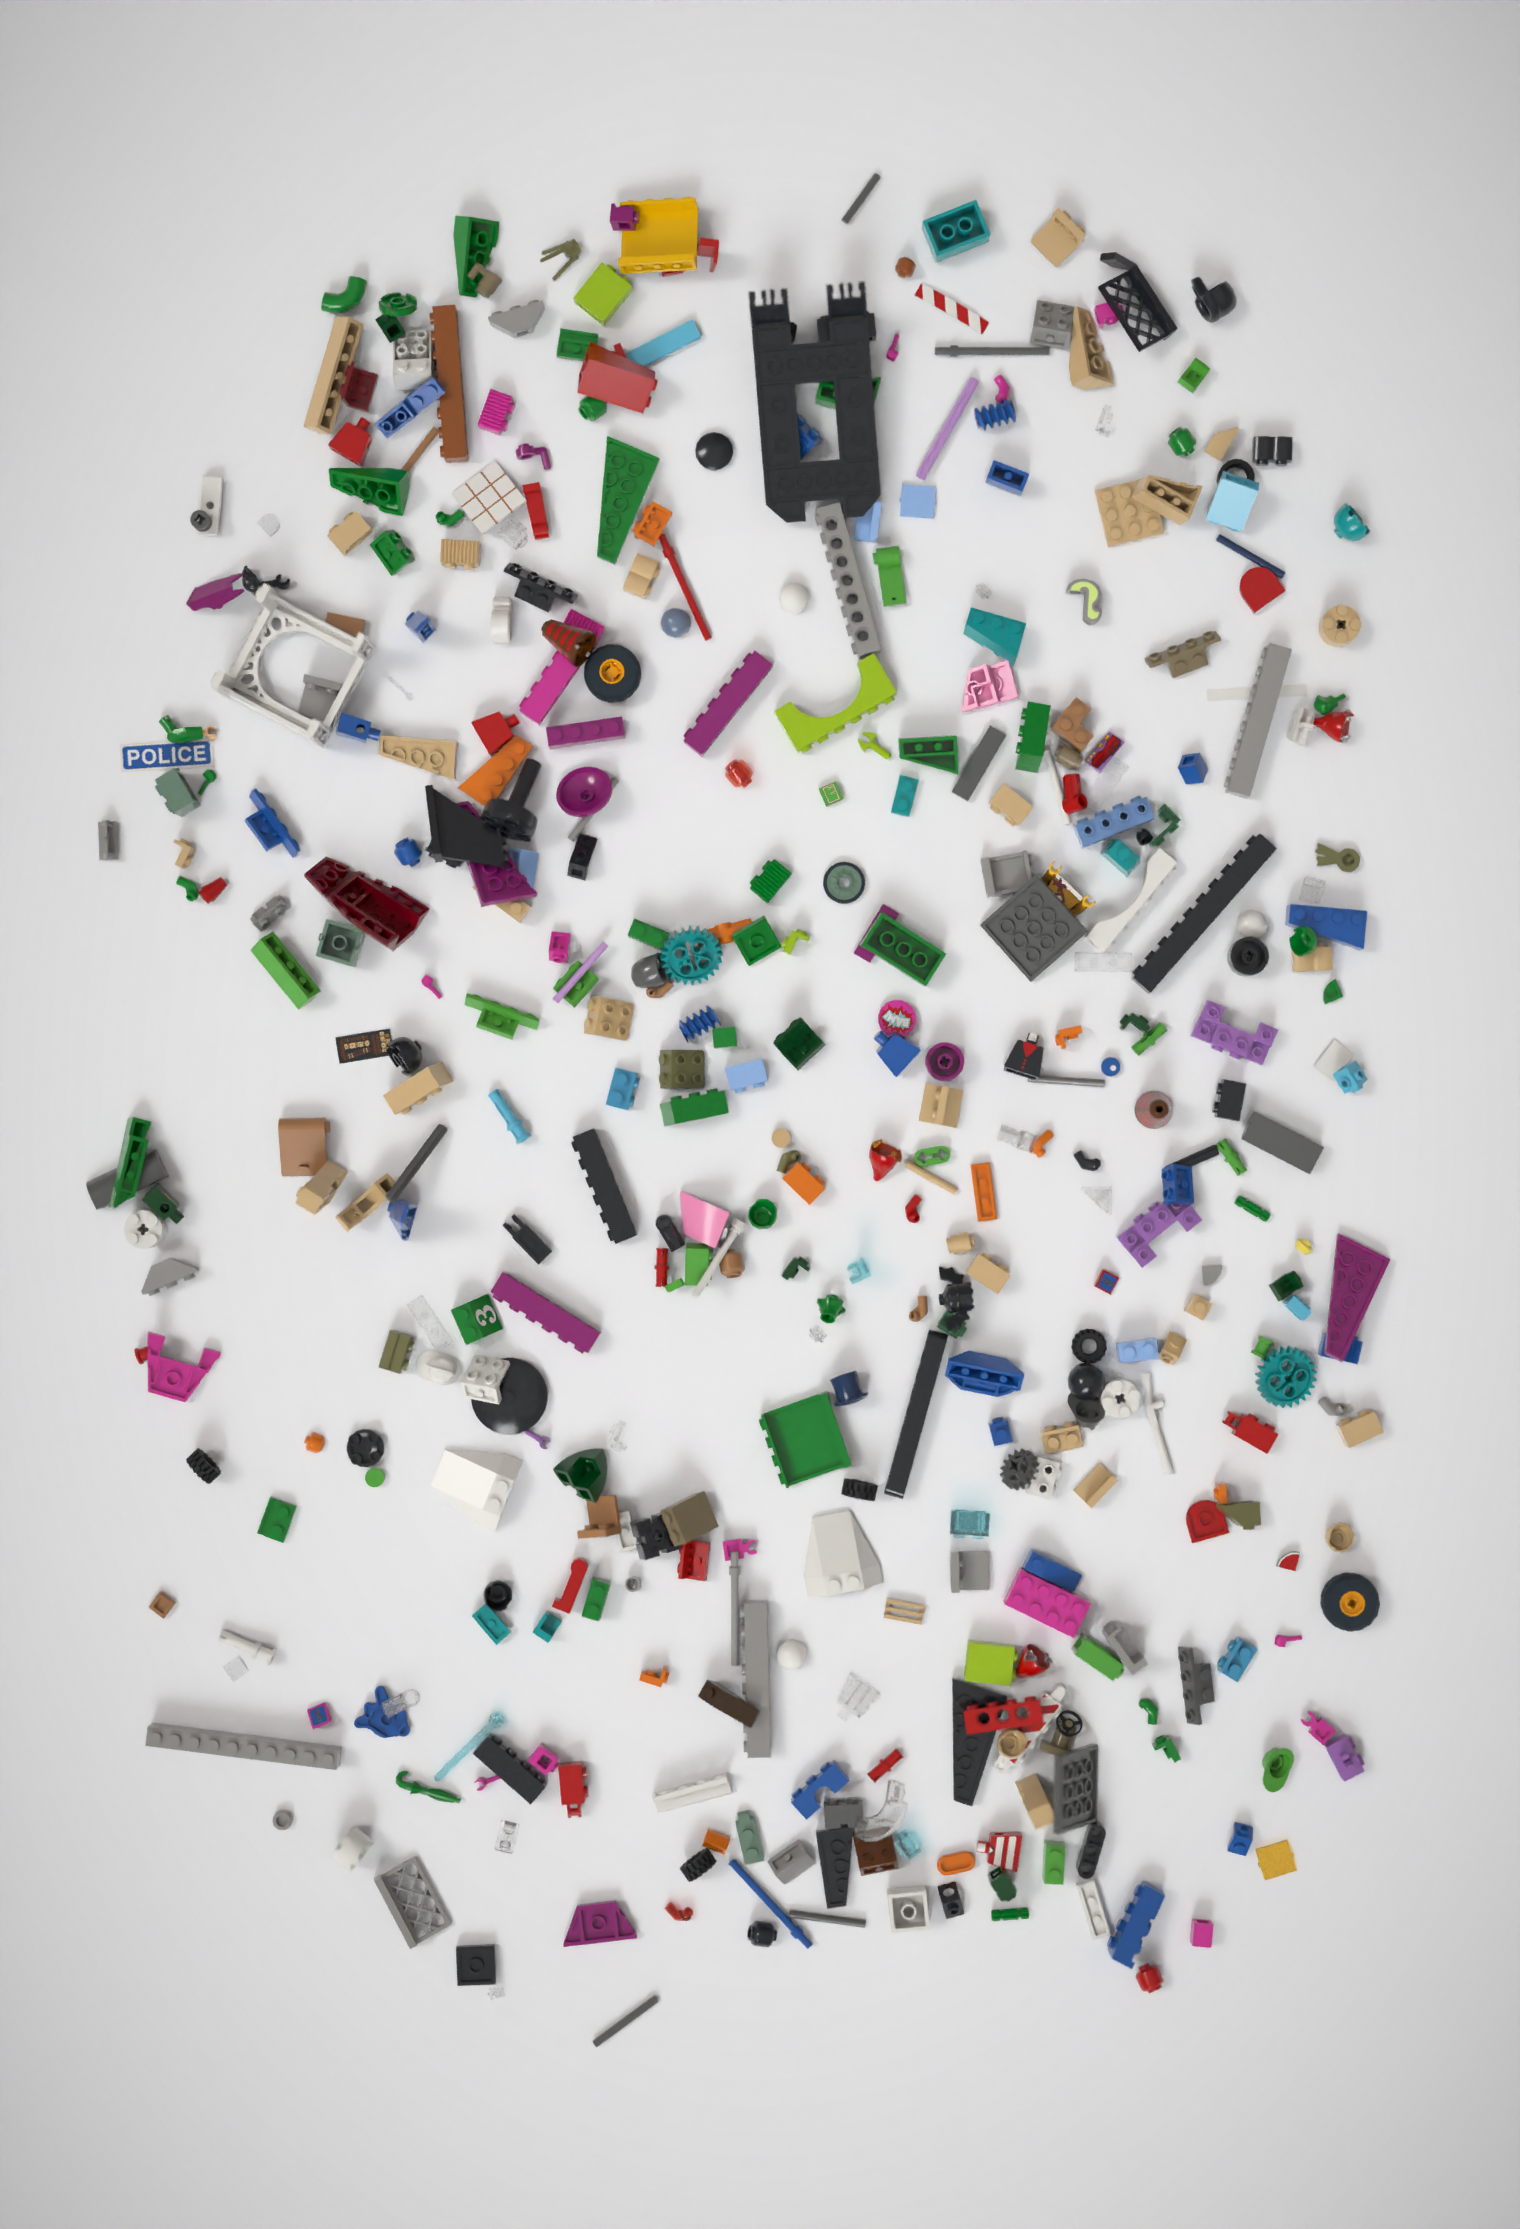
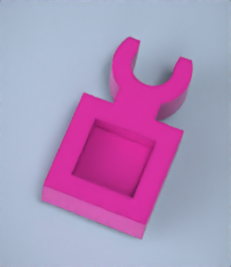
[722,1538,757,1561]
[1300,1711,1336,1746]

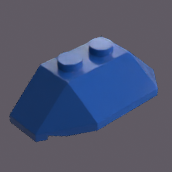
[945,1351,1024,1397]

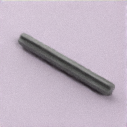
[385,1124,448,1203]

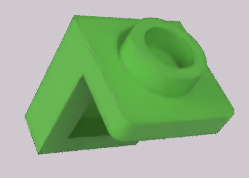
[1177,358,1210,393]

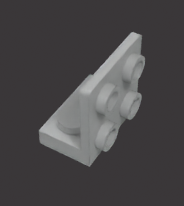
[1030,300,1074,350]
[298,674,343,721]
[950,1551,989,1593]

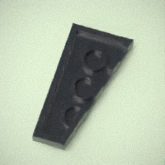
[816,1826,854,1909]

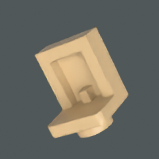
[173,838,195,869]
[1158,1331,1187,1365]

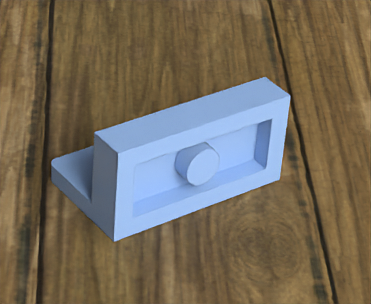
[854,501,882,543]
[508,848,539,888]

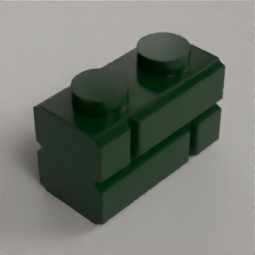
[987,1867,1017,1902]

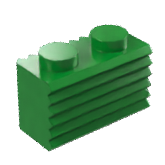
[749,859,792,904]
[628,918,670,950]
[581,1576,611,1621]

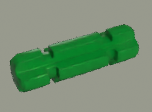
[1234,1195,1271,1222]
[991,1907,1029,1921]

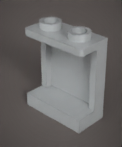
[980,850,1035,898]
[1102,1621,1148,1675]

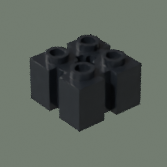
[630,1512,682,1560]

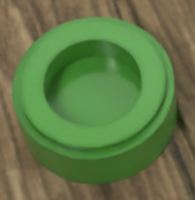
[365,1467,385,1487]

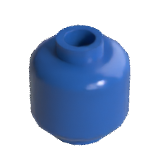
[394,837,423,867]

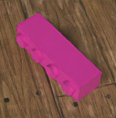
[519,650,581,726]

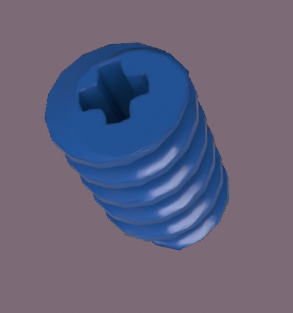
[974,399,1016,431]
[679,1005,721,1043]

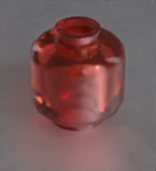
[725,759,753,788]

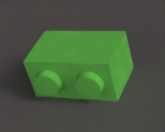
[685,1243,713,1286]
[1042,1840,1065,1885]

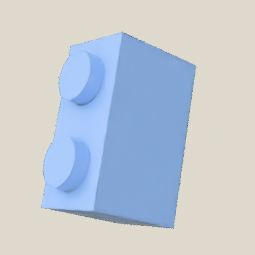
[725,1059,768,1093]
[1116,1338,1159,1363]

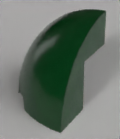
[553,1448,607,1503]

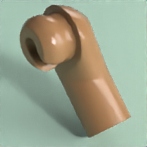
[646,979,674,998]
[909,1296,928,1322]

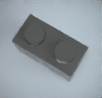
[824,1797,864,1829]

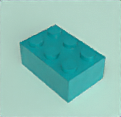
[922,200,990,263]

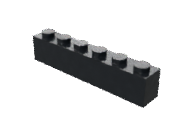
[571,1128,637,1244]

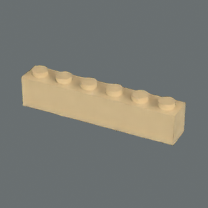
[303,317,364,434]

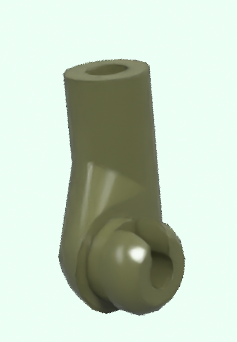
[776,1150,801,1174]

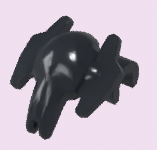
[242,565,290,596]

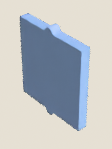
[899,484,936,519]

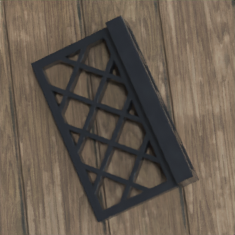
[1098,265,1178,352]

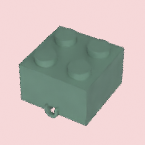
[155,768,201,817]
[315,919,365,968]

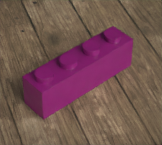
[546,716,626,749]

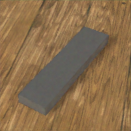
[952,725,1006,802]

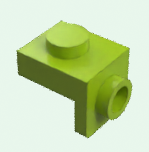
[781,929,810,955]

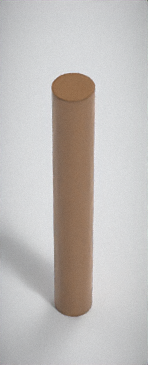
[401,427,439,472]

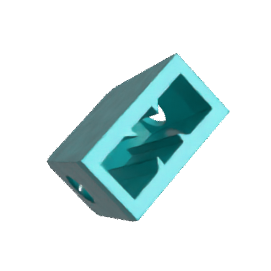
[1100,839,1140,877]

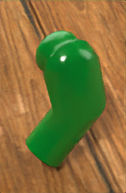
[435,509,465,527]
[176,876,199,901]
[1139,1698,1158,1725]

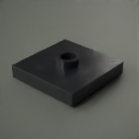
[456,1944,496,1986]

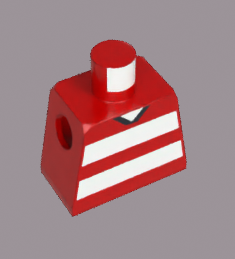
[976,1831,1022,1872]

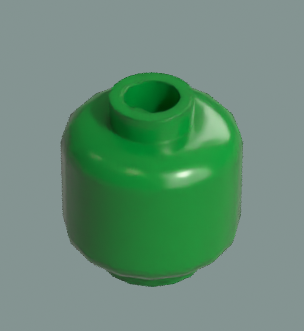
[578,396,607,421]
[1168,427,1196,457]

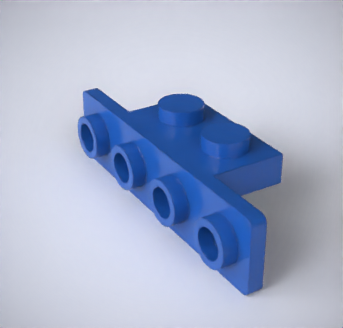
[245,788,300,858]

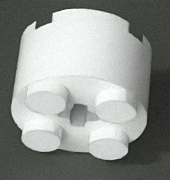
[124,1210,167,1249]
[1099,1378,1140,1418]
[329,1825,374,1873]

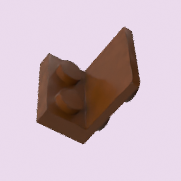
[853,1825,899,1876]

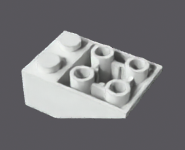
[392,329,434,390]

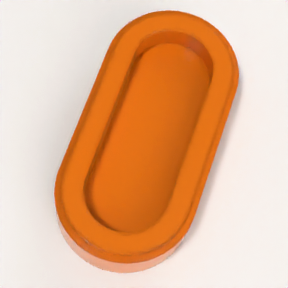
[937,1850,975,1875]

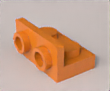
[633,501,673,547]

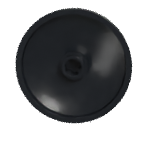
[471,1357,548,1435]

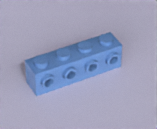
[1073,796,1155,848]

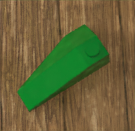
[453,216,499,298]
[329,468,410,516]

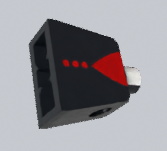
[1003,1033,1043,1081]

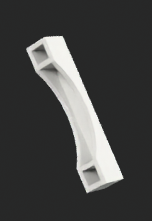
[1085,848,1177,952]

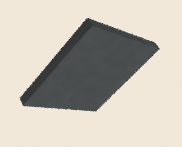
[980,874,1088,982]
[1053,1744,1098,1835]

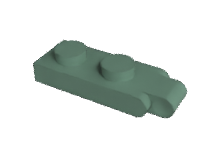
[735,1810,764,1865]

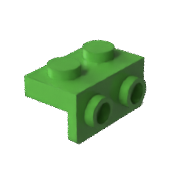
[553,960,600,1008]

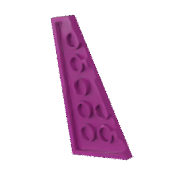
[456,801,537,907]
[1324,1233,1391,1362]

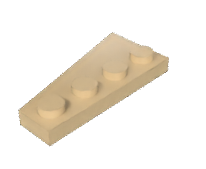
[379,735,457,780]

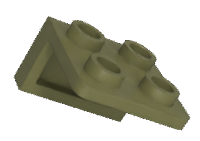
[659,1050,705,1089]

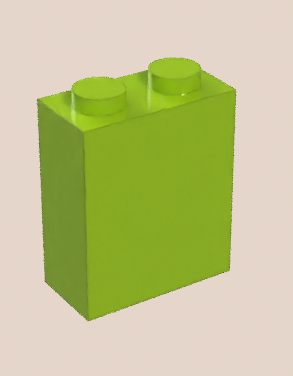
[573,262,633,326]
[964,1640,1018,1686]

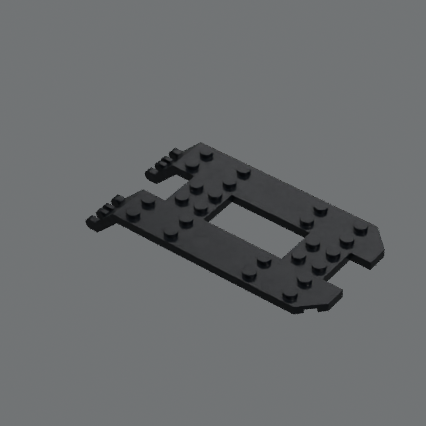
[748,281,881,523]

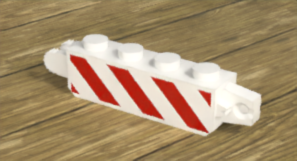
[993,1683,1066,1774]

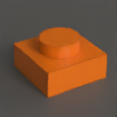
[1213,1482,1228,1504]

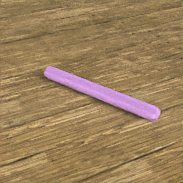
[916,377,979,480]

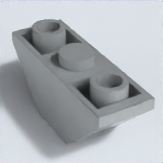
[488,300,545,338]
[141,1258,199,1296]

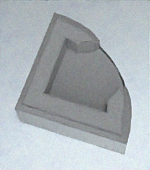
[1202,1264,1222,1285]

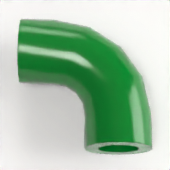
[321,276,367,313]

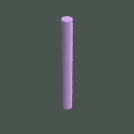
[552,941,608,1003]

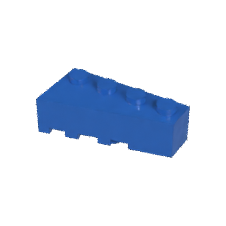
[1107,1881,1165,1969]

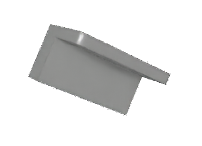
[767,1839,815,1885]

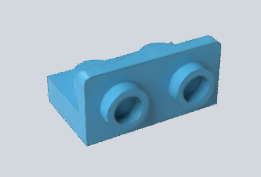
[606,1068,640,1110]
[1217,1637,1258,1682]

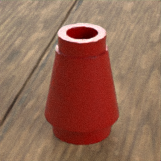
[198,877,228,904]

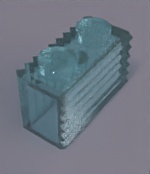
[949,1509,990,1539]

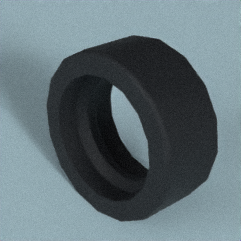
[1217,459,1255,485]

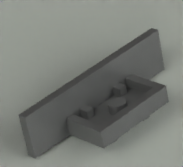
[1178,1646,1215,1725]

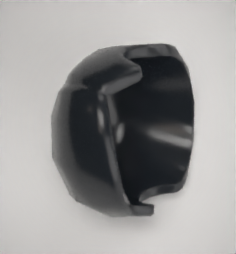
[483,1580,512,1612]

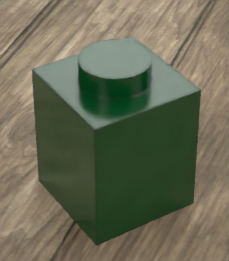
[375,314,406,343]

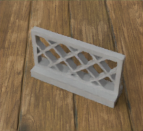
[374,1856,451,1949]

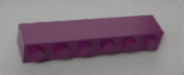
[683,650,773,757]
[490,1272,601,1354]

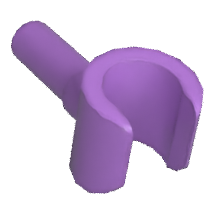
[525,1430,551,1449]

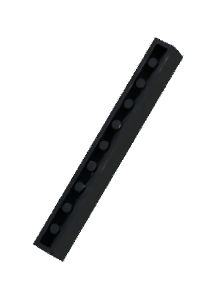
[1131,833,1277,994]

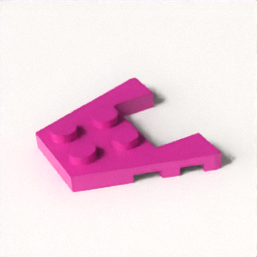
[147,1331,221,1402]

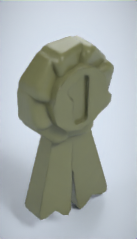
[1314,843,1360,872]

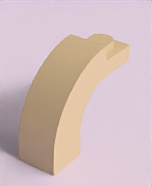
[335,1173,395,1232]

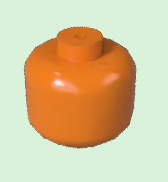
[304,1432,325,1453]

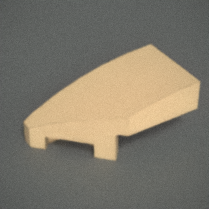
[1204,427,1239,461]

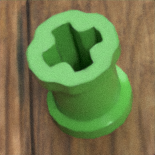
[1251,1335,1275,1360]

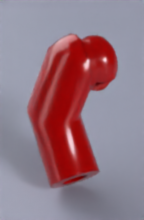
[905,1194,923,1223]

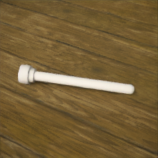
[692,1218,747,1299]

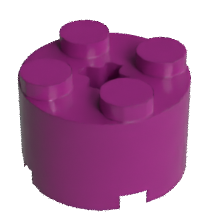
[925,1042,964,1081]

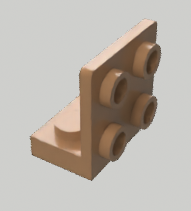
[577,1495,622,1539]

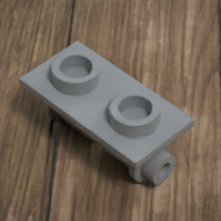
[98,820,119,860]
[250,895,290,931]

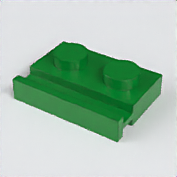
[556,328,599,361]
[257,1497,297,1543]

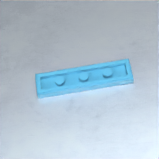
[625,319,701,367]

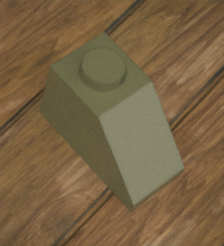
[1216,1500,1261,1530]

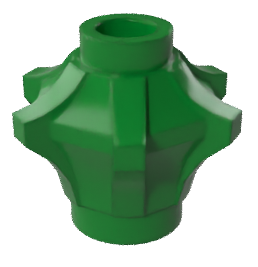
[816,1294,846,1323]

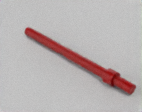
[659,533,712,641]

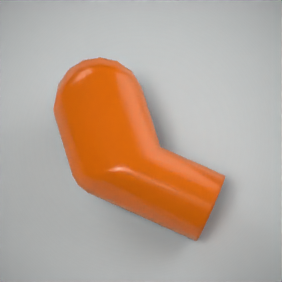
[1032,1129,1054,1158]

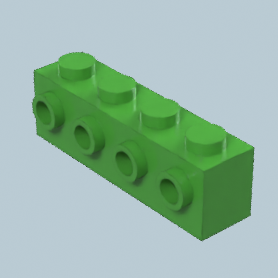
[250,932,321,1010]

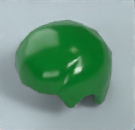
[1289,925,1318,957]
[748,1199,777,1230]

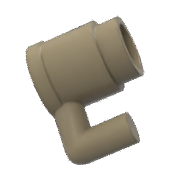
[467,263,502,299]

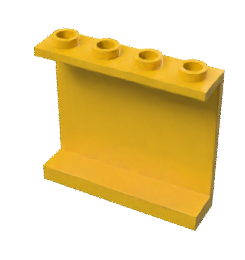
[618,197,698,274]

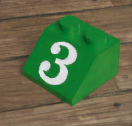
[451,1294,503,1345]

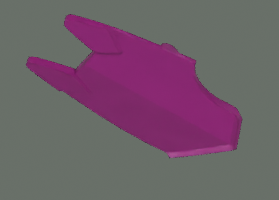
[186,573,244,611]

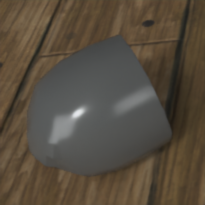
[631,953,668,989]

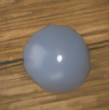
[660,608,691,637]

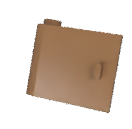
[278,1117,330,1176]

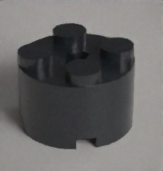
[1227,937,1269,977]

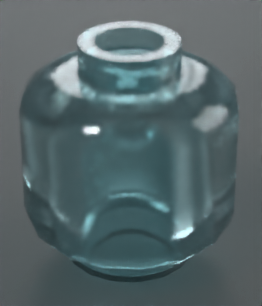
[894,1829,923,1860]

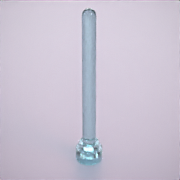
[434,1710,506,1781]

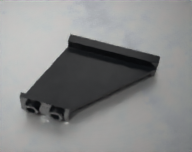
[425,785,509,871]

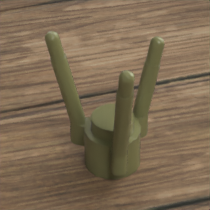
[540,239,581,281]

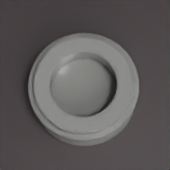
[272,1810,293,1830]

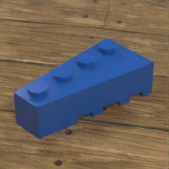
[1285,904,1367,951]

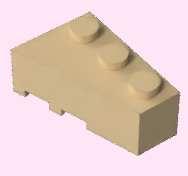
[1015,1773,1054,1830]

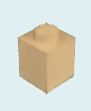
[1183,1294,1212,1321]

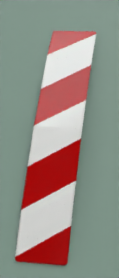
[914,283,989,334]

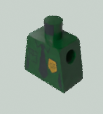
[142,1182,184,1224]

